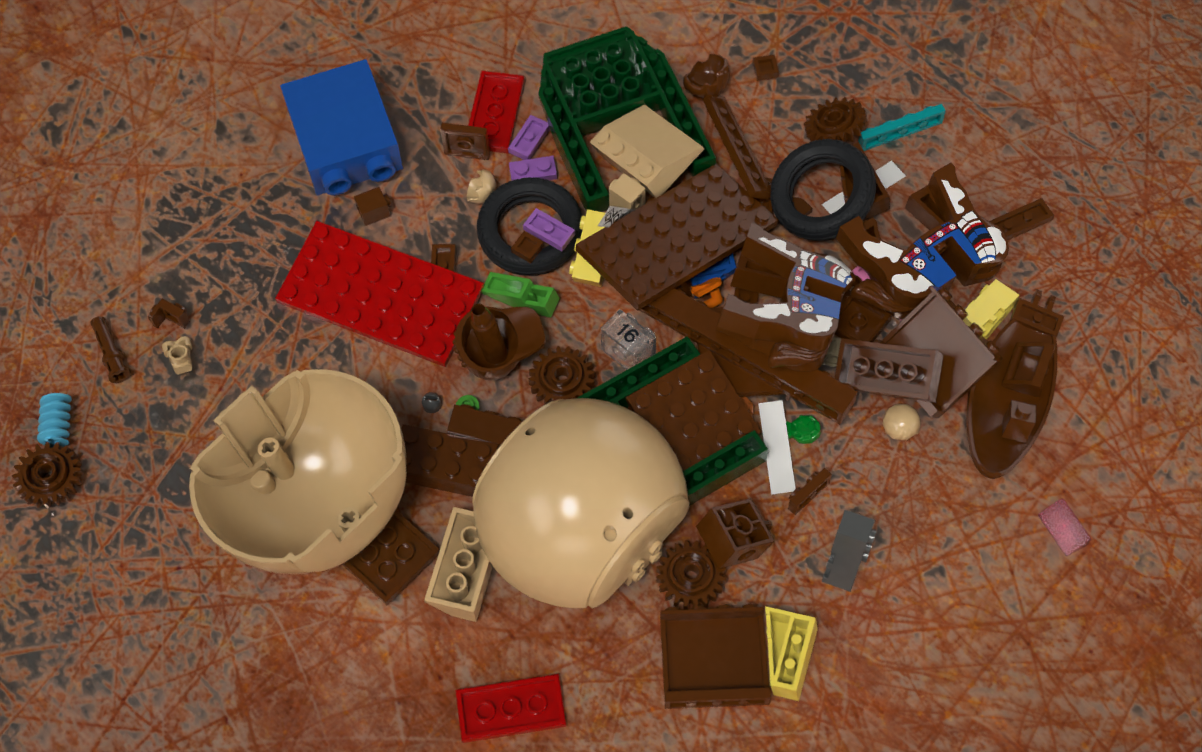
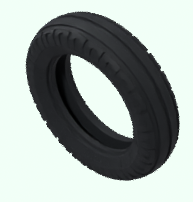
[770,139,876,241]
[477,177,582,276]

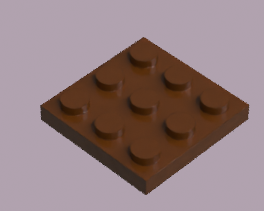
[342,510,440,606]

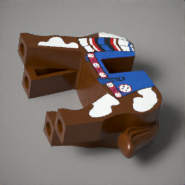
[836,163,1009,319]
[716,223,856,372]

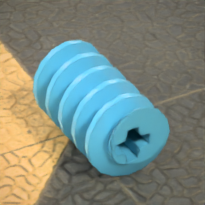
[37,393,72,448]

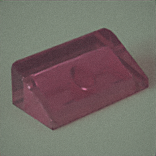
[1038,498,1091,557]

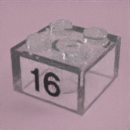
[600,309,656,370]

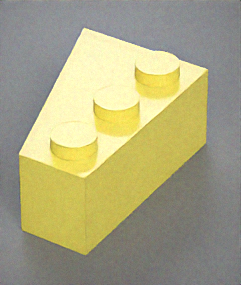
[569,209,605,287]
[965,279,1020,340]

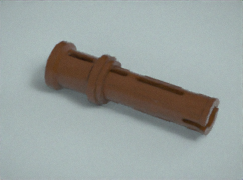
[90,316,130,383]

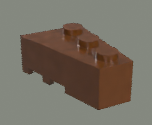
[839,142,890,221]

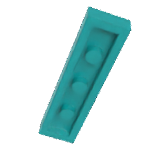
[858,104,946,151]

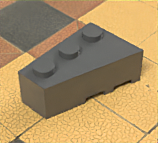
[821,510,877,592]

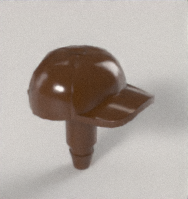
[453,303,546,381]

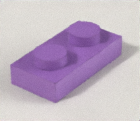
[508,115,550,160]
[509,156,557,180]
[523,208,575,252]

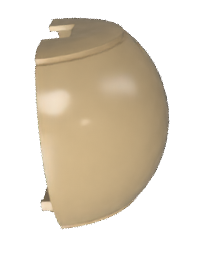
[189,369,406,574]
[472,398,689,608]

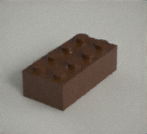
[834,338,944,403]
[401,424,499,497]

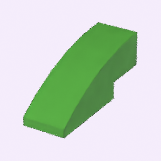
[482,272,560,318]

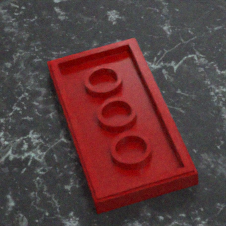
[468,70,525,154]
[455,674,566,743]

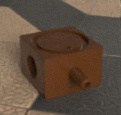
[696,498,774,569]

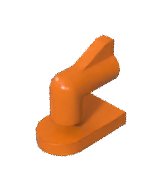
[691,277,723,308]

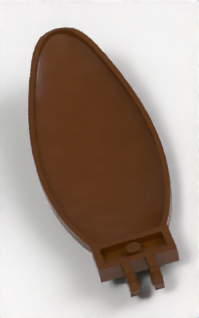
[966,289,1064,479]

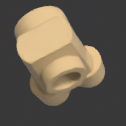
[162,336,192,374]

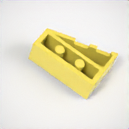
[765,606,818,701]

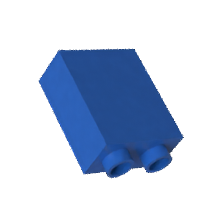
[280,59,403,196]

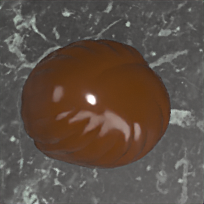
[683,54,729,98]

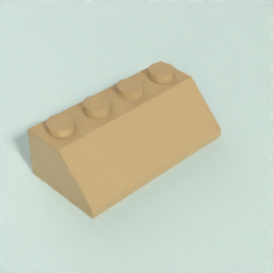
[424,507,493,622]

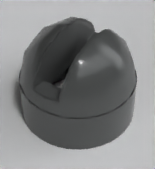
[422,392,442,413]

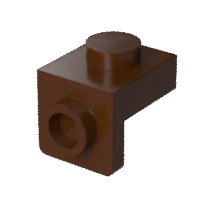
[148,298,190,329]

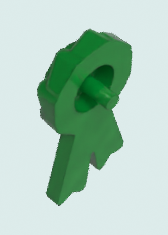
[761,415,821,444]

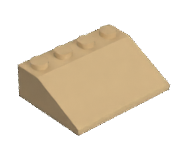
[590,105,704,198]

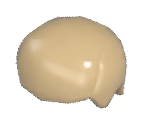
[467,169,496,204]
[882,404,921,441]

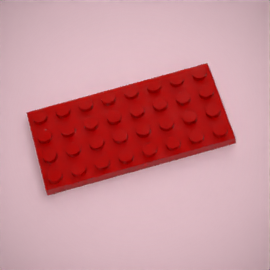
[275,220,484,367]

